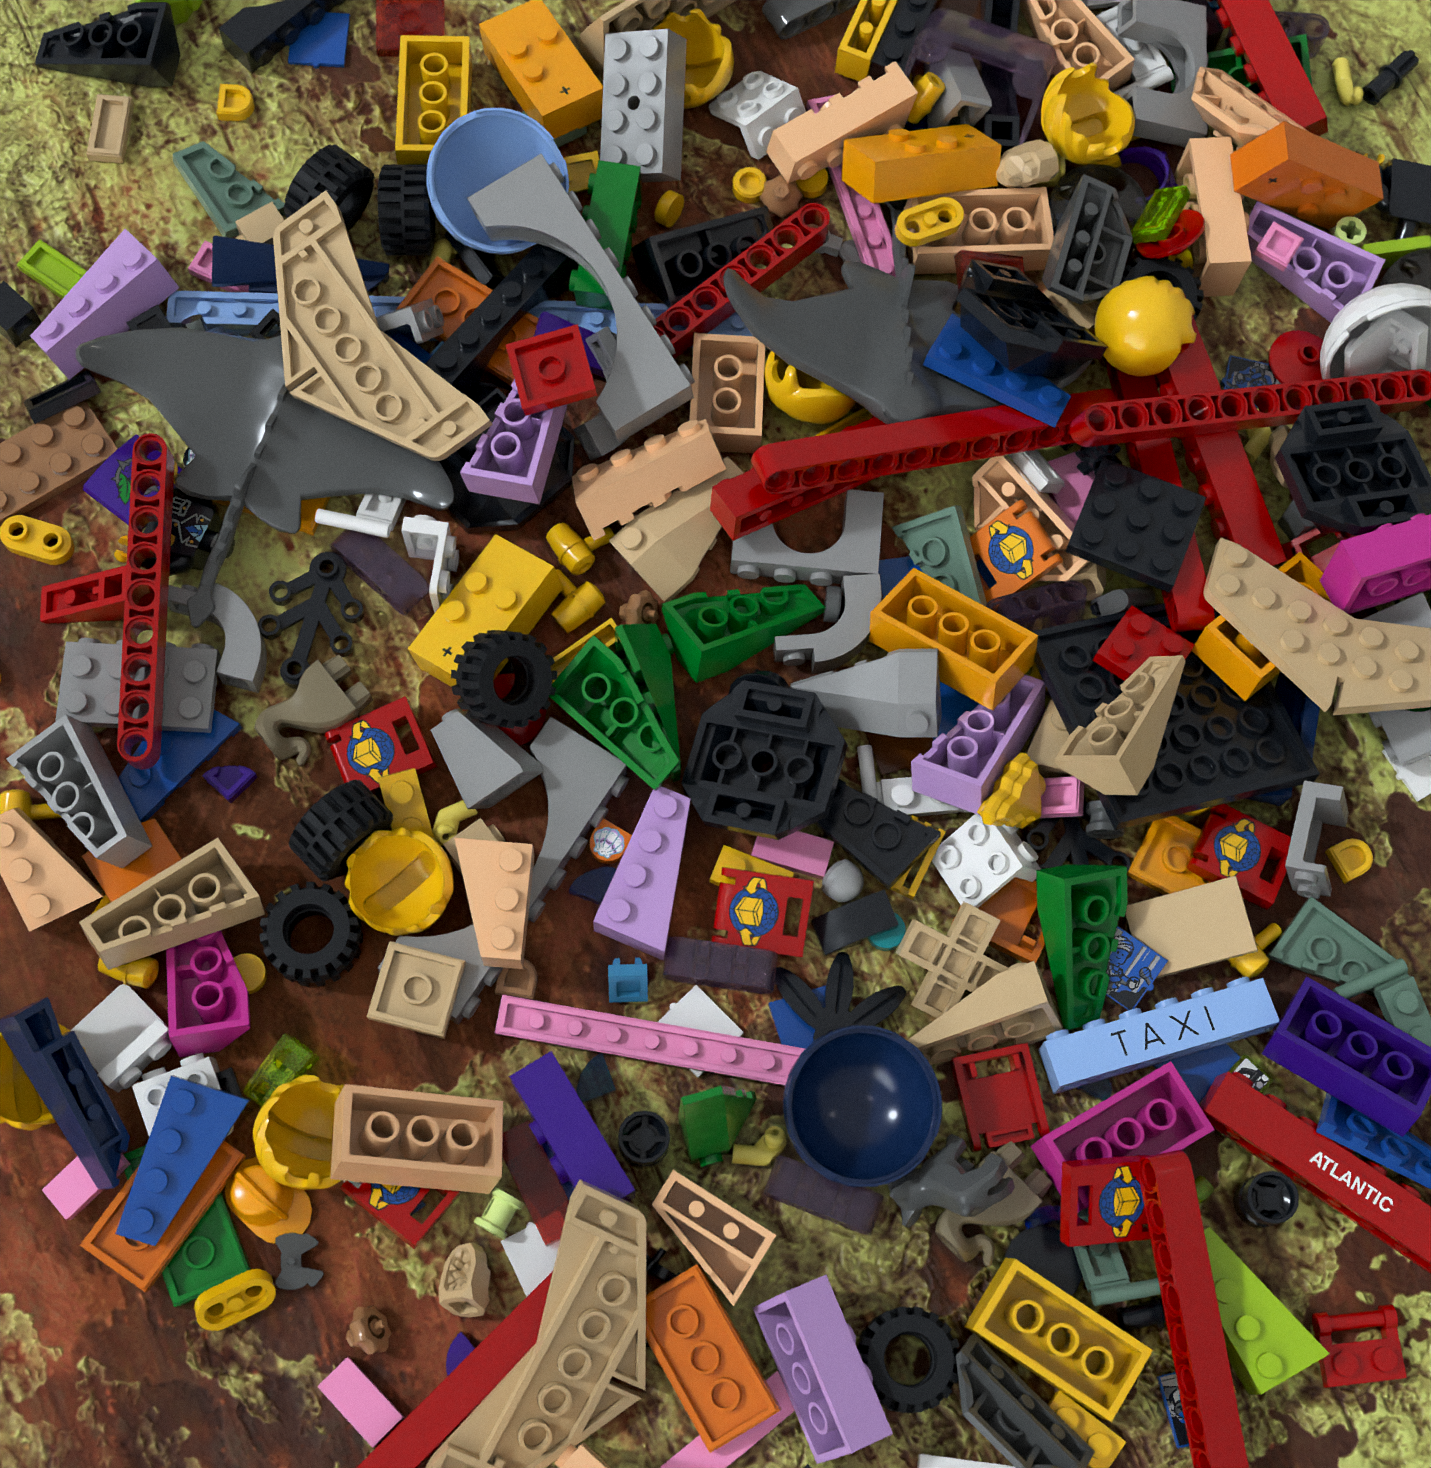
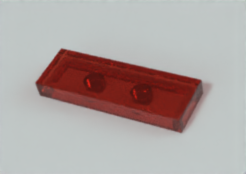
[502,1120,569,1247]

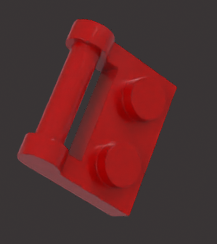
[1312,1304,1407,1388]

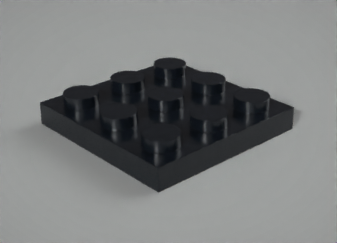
[1065,457,1207,593]

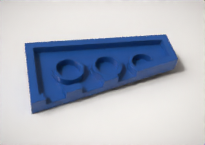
[923,313,1071,428]
[118,710,242,823]
[115,1075,250,1246]
[1316,1093,1431,1189]

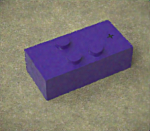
[1261,976,1431,1137]
[510,1051,635,1202]

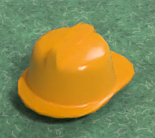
[225,1157,312,1244]

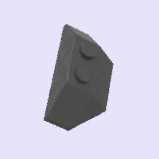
[1042,174,1133,305]
[956,1333,1095,1468]

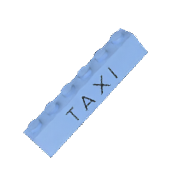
[1038,977,1280,1094]

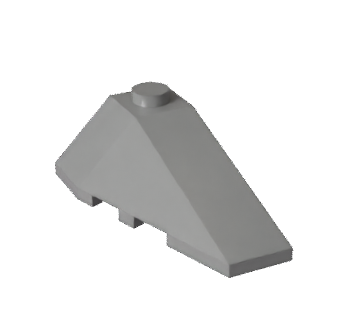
[790,649,942,737]

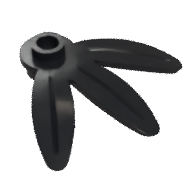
[772,952,906,1042]

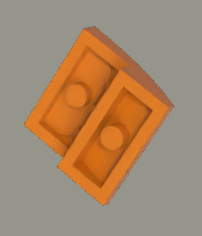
[82,818,183,902]

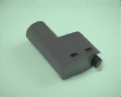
[1090,587,1156,617]

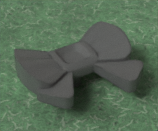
[275,1233,323,1290]

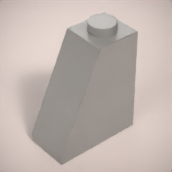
[924,47,992,129]
[431,708,544,809]

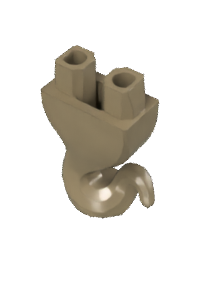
[254,655,373,766]
[935,1141,1052,1267]

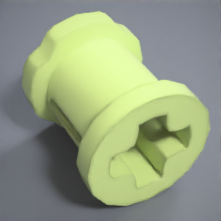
[1332,216,1366,246]
[474,1187,525,1240]

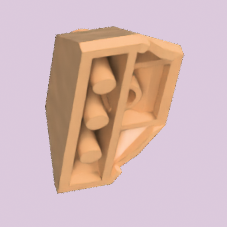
[1191,67,1309,150]
[972,455,1090,581]

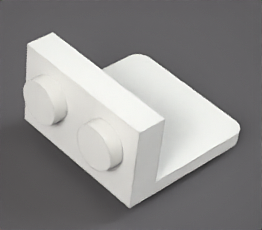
[709,71,806,160]
[1343,309,1429,377]
[401,515,459,613]
[932,814,1041,908]
[70,984,172,1093]
[132,1053,234,1136]

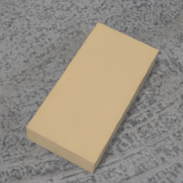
[86,94,134,164]

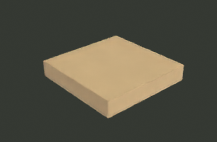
[367,941,466,1039]

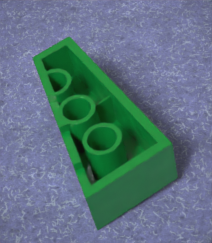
[569,160,643,311]

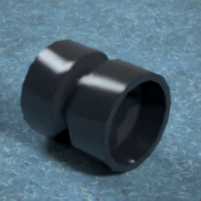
[618,1110,670,1169]
[1233,1171,1299,1228]

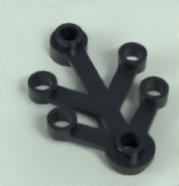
[258,552,364,689]
[1024,801,1130,882]

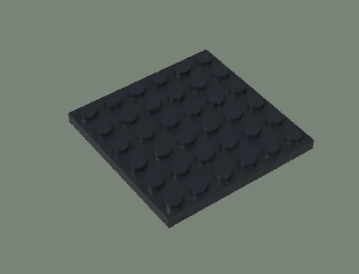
[1032,603,1320,830]

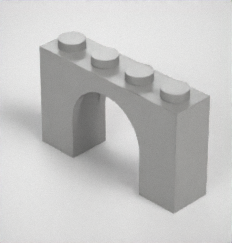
[1118,0,1209,147]
[730,490,884,586]
[1363,592,1431,767]

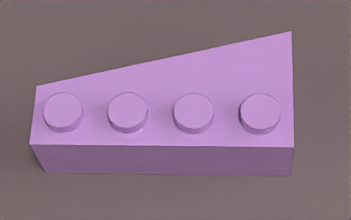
[1247,201,1385,323]
[30,229,179,380]
[460,379,568,504]
[911,675,1045,815]
[593,786,691,961]

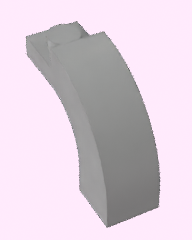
[573,326,629,461]
[773,574,882,674]
[168,583,267,693]

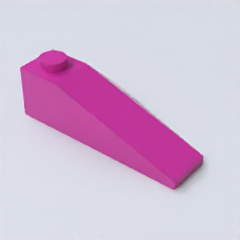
[166,930,251,1058]

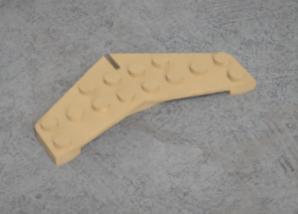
[273,190,493,461]
[1203,538,1431,715]
[425,1179,646,1468]

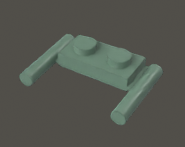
[1333,958,1431,1047]
[1060,1197,1161,1306]

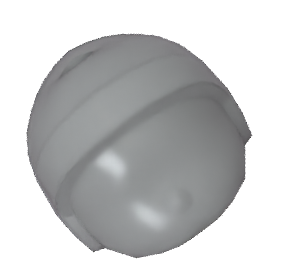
[821,859,864,903]

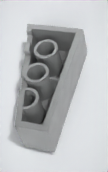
[6,714,152,869]

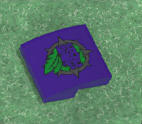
[83,434,183,529]

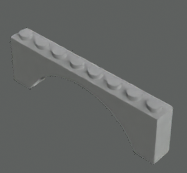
[467,154,695,443]
[378,717,629,1025]

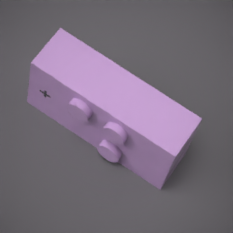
[753,1275,893,1464]

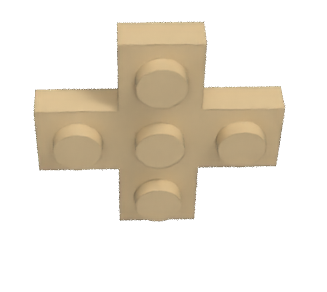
[895,901,1008,1018]

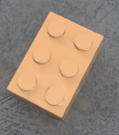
[689,333,765,453]

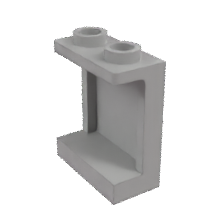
[376,298,444,344]
[1285,780,1349,899]

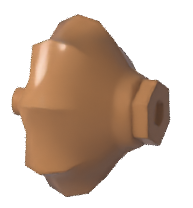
[759,174,804,218]
[619,590,659,624]
[346,1305,392,1355]

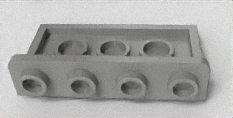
[55,638,221,733]

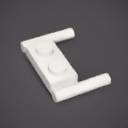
[1096,5,1174,97]
[315,493,406,538]
[857,745,969,817]

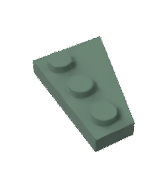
[172,141,286,238]
[892,505,988,608]
[1267,897,1397,997]

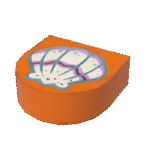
[590,818,632,864]

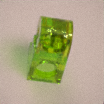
[243,1033,320,1107]

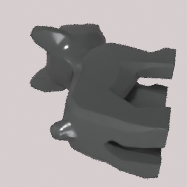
[887,1134,1015,1228]

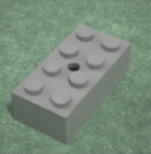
[600,29,687,182]

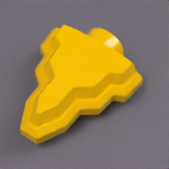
[977,753,1046,829]

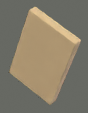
[1125,876,1258,978]

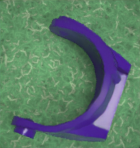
[1118,147,1179,213]

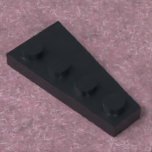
[814,779,941,890]

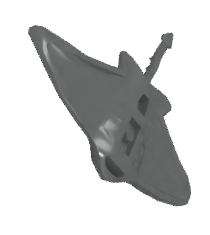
[723,199,1093,424]
[75,327,454,628]

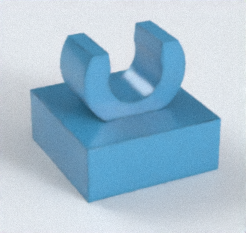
[608,957,648,1003]

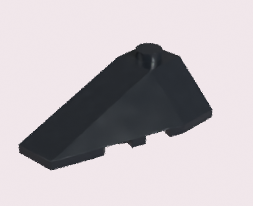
[35,2,181,87]
[631,206,774,307]

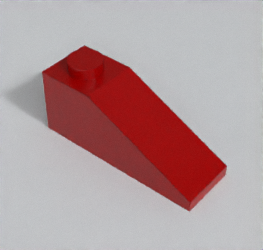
[40,565,155,624]

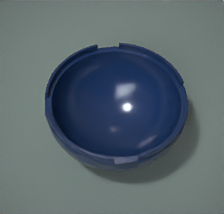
[783,1025,942,1187]

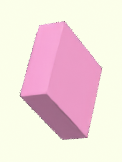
[1253,221,1304,272]

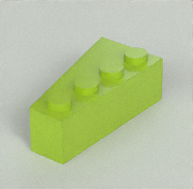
[1204,1227,1329,1395]

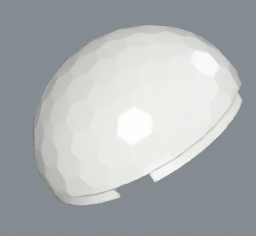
[1320,283,1431,397]

